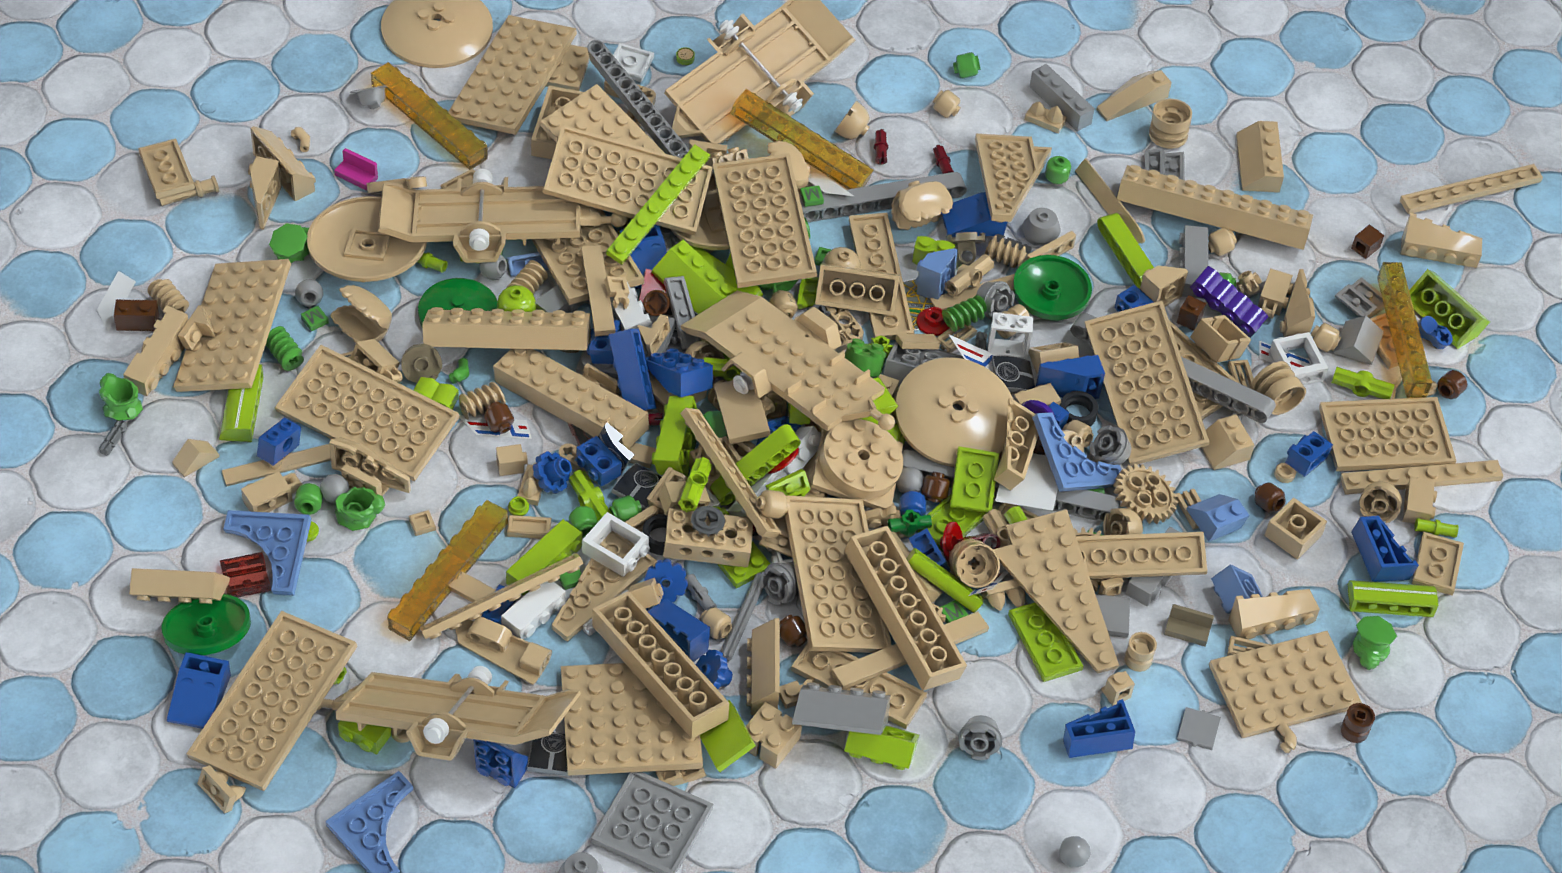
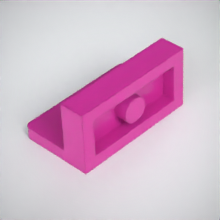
[334,148,378,191]

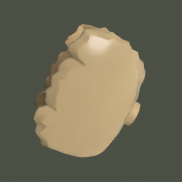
[767,141,810,197]
[891,180,953,230]
[331,285,392,343]

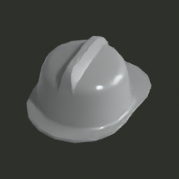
[350,86,387,109]

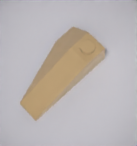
[1096,70,1172,122]
[1280,269,1315,337]
[329,437,411,493]

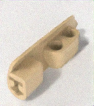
[455,617,552,685]

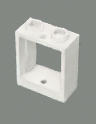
[987,312,1033,360]
[1269,332,1328,385]
[582,512,650,577]

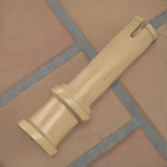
[159,175,220,206]

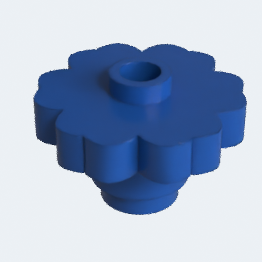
[533,451,572,494]
[644,559,688,602]
[696,649,733,689]

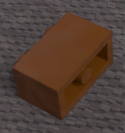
[114,299,159,331]

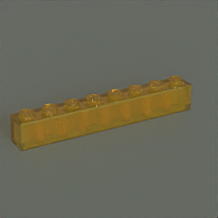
[371,62,488,170]
[730,89,874,189]
[1377,262,1433,398]
[387,500,508,641]

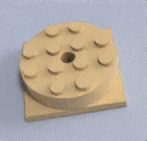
[810,419,903,510]

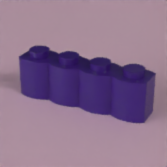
[1190,266,1268,338]

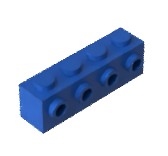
[609,329,656,411]

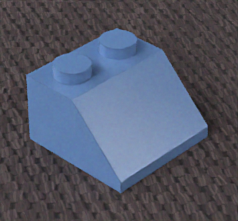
[915,248,958,300]
[1186,494,1250,542]
[1211,564,1263,614]

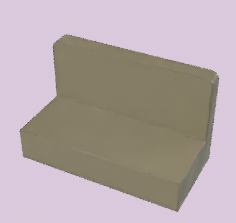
[1164,604,1214,647]

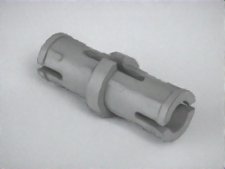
[685,574,717,611]

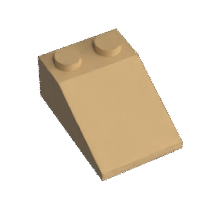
[248,156,282,230]

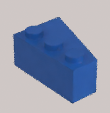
[1351,516,1419,582]
[647,598,710,662]
[1063,699,1135,758]

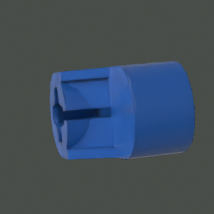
[1416,316,1453,349]

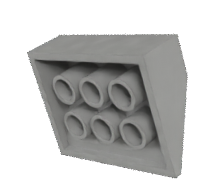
[883,342,964,386]
[792,683,891,735]

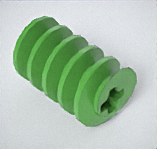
[942,295,987,332]
[266,326,304,371]

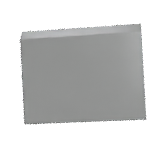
[1333,315,1384,365]

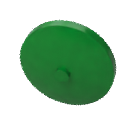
[1013,255,1092,320]
[418,278,498,328]
[161,594,251,655]

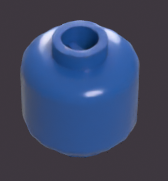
[899,491,926,517]

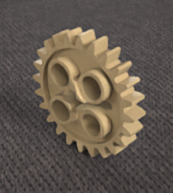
[1113,464,1178,524]

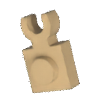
[604,276,630,309]
[865,506,900,528]
[779,678,814,709]

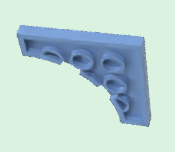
[1032,412,1122,492]
[223,510,312,596]
[326,771,413,873]

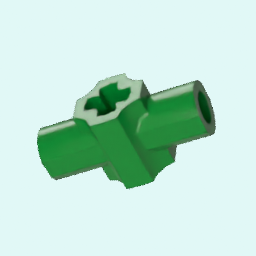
[888,510,932,537]

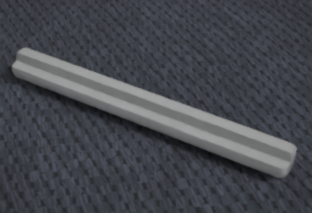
[721,573,763,661]

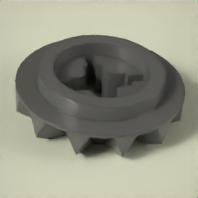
[691,506,725,537]

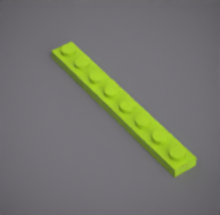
[606,144,710,265]

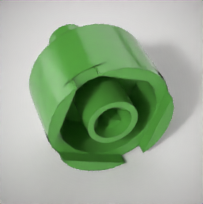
[845,339,886,378]

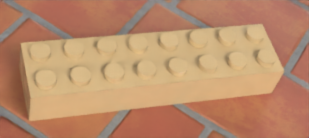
[423,307,591,350]
[493,349,649,450]
[844,526,967,691]
[592,591,729,739]

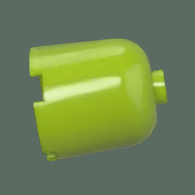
[497,285,536,312]

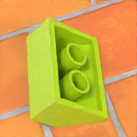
[844,725,920,770]

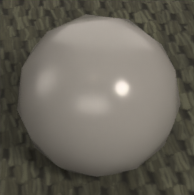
[480,254,507,280]
[295,279,323,307]
[896,467,924,494]
[320,474,349,503]
[1059,836,1091,867]

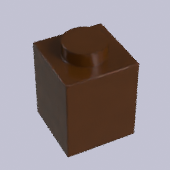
[1351,224,1384,259]
[1176,295,1206,331]

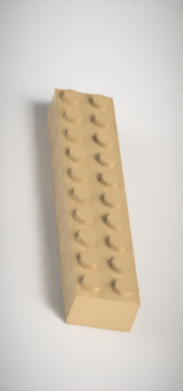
[1116,165,1313,250]

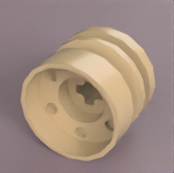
[1149,98,1192,149]
[1252,361,1306,415]
[949,539,1000,588]

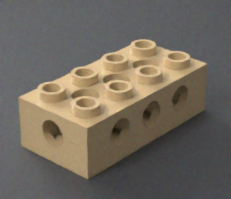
[663,508,753,567]

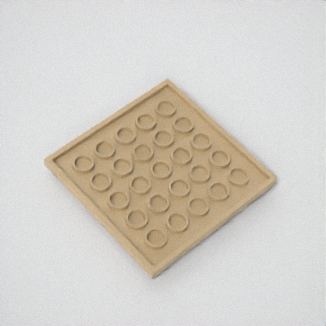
[561,660,703,776]

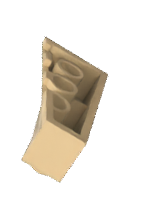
[1400,212,1482,268]
[994,398,1038,491]
[129,568,230,604]
[1228,589,1320,639]

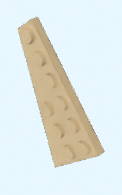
[552,531,657,642]

